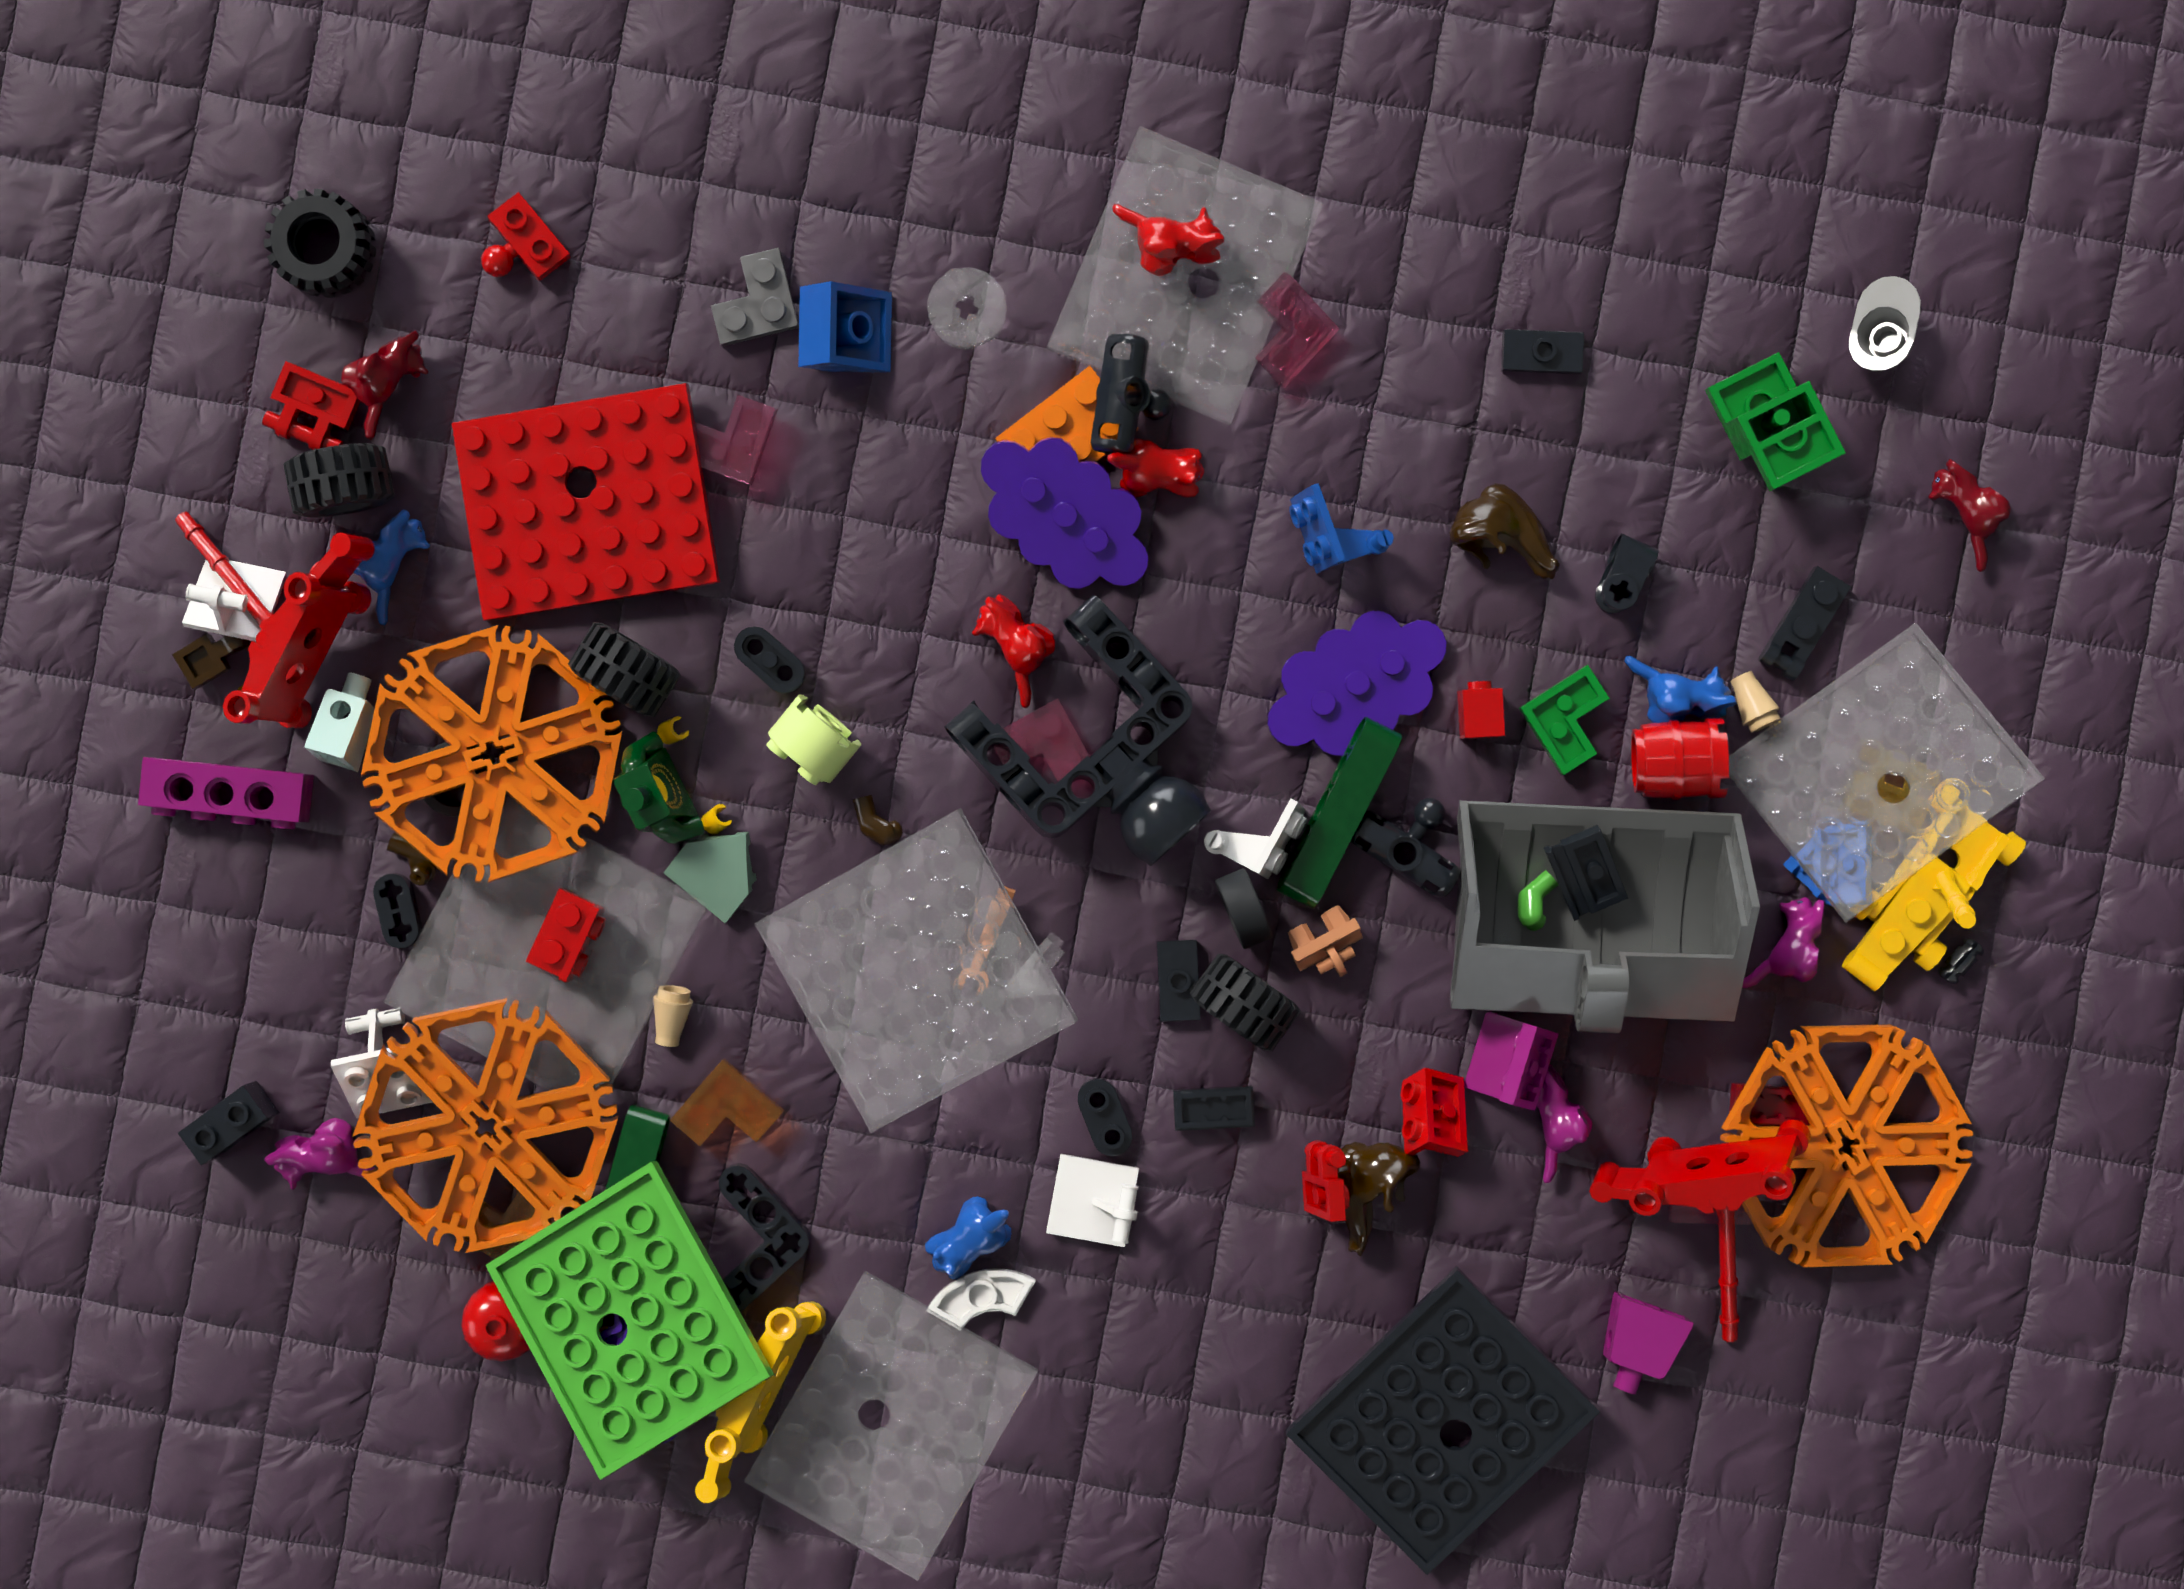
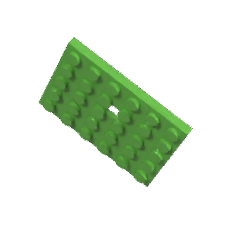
[485,1161,775,1480]

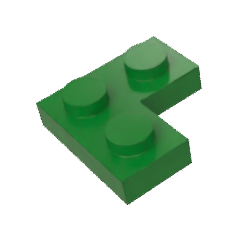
[1519,665,1610,775]

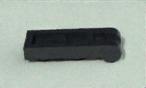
[1758,566,1851,682]

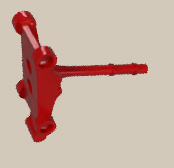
[175,512,375,729]
[1589,1120,1811,1342]

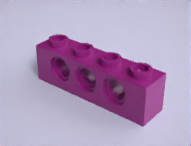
[138,757,314,829]

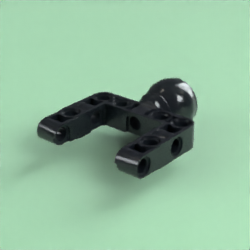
[944,595,1212,866]

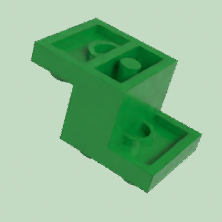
[1705,352,1846,491]

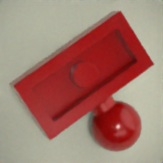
[481,192,571,282]

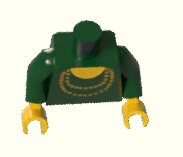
[614,716,732,844]

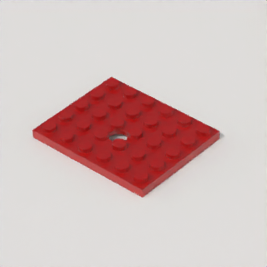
[452,383,720,621]

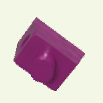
[1603,1291,1694,1395]

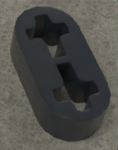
[373,873,423,948]

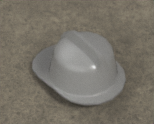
[1849,276,1921,371]

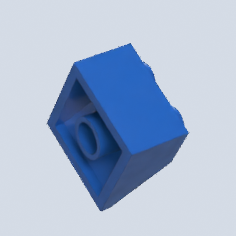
[798,281,892,373]

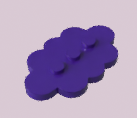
[981,437,1148,589]
[1267,611,1447,756]

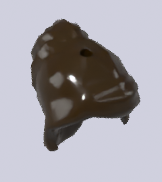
[1449,483,1560,579]
[1338,1142,1420,1256]

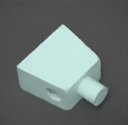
[304,672,375,772]

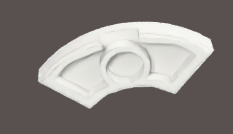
[927,1268,1036,1330]

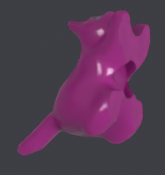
[1742,897,1824,988]
[1536,1064,1592,1183]
[265,1118,376,1190]

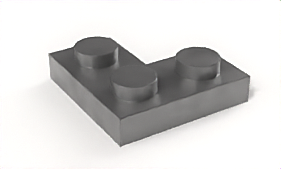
[711,248,799,347]

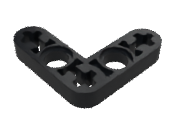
[719,1163,810,1312]

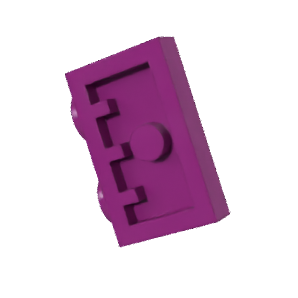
[1464,1012,1558,1111]

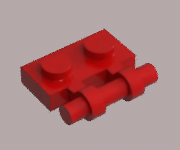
[262,361,360,450]
[1302,1140,1350,1222]

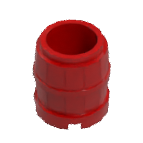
[1631,718,1729,800]

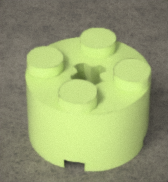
[766,694,861,785]

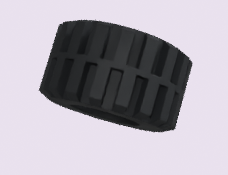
[264,188,377,298]
[283,443,395,518]
[568,622,681,717]
[1190,953,1300,1052]

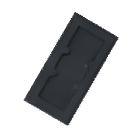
[1501,329,1584,374]
[1156,939,1201,1022]
[1173,1085,1255,1131]

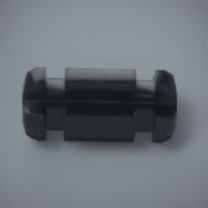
[1938,938,1984,985]

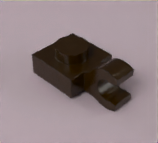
[172,634,251,689]

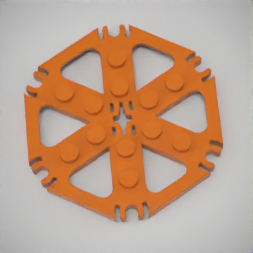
[361,625,622,884]
[352,998,618,1253]
[1720,1024,1973,1267]

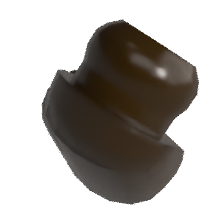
[853,795,903,845]
[387,832,436,886]

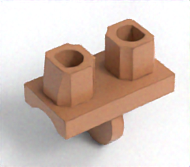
[1288,905,1363,977]

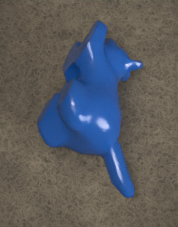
[353,509,430,625]
[1625,656,1737,723]
[925,1196,1012,1280]

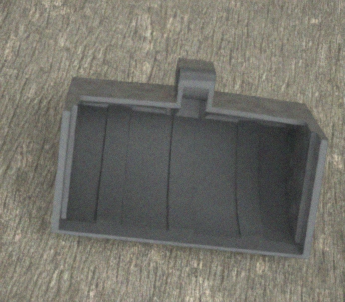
[1450,800,1760,1033]

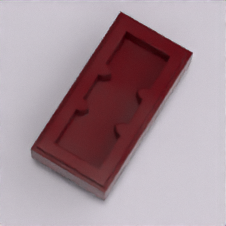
[1729,1083,1809,1126]

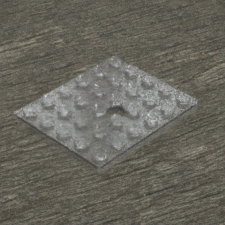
[1047,126,1323,425]
[1729,623,2045,923]
[744,1271,1038,1581]

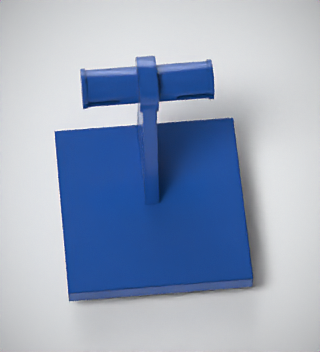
[1289,483,1394,574]

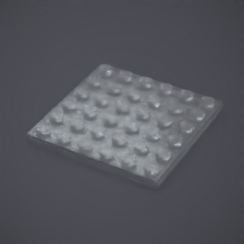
[383,794,707,1105]
[754,808,1078,1133]

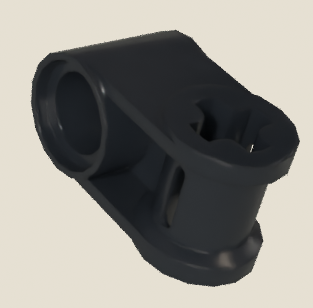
[1595,533,1659,614]

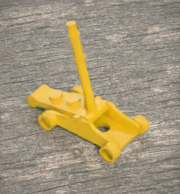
[1842,781,2026,991]
[599,1301,826,1503]

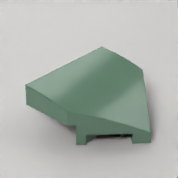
[664,832,757,923]

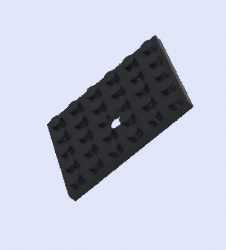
[1286,1266,1600,1575]

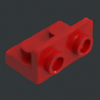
[525,888,607,983]
[1400,1067,1468,1157]

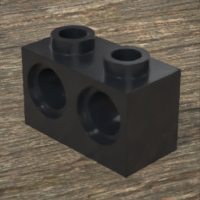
[178,1081,280,1166]

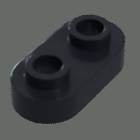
[734,626,806,694]
[1077,1078,1132,1156]

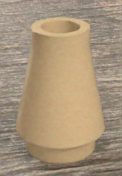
[1730,671,1781,733]
[653,985,693,1047]

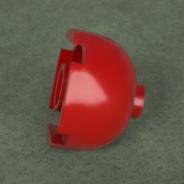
[461,1281,530,1362]

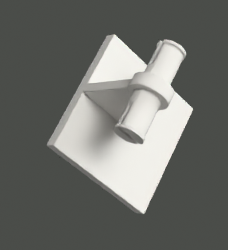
[182,560,287,642]
[1204,799,1307,879]
[331,1007,433,1119]
[1046,1154,1139,1247]

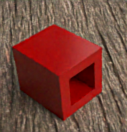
[1457,681,1505,739]

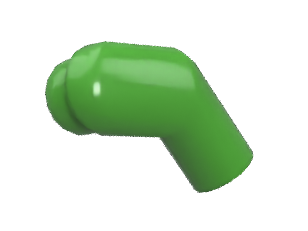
[1518,870,1558,931]

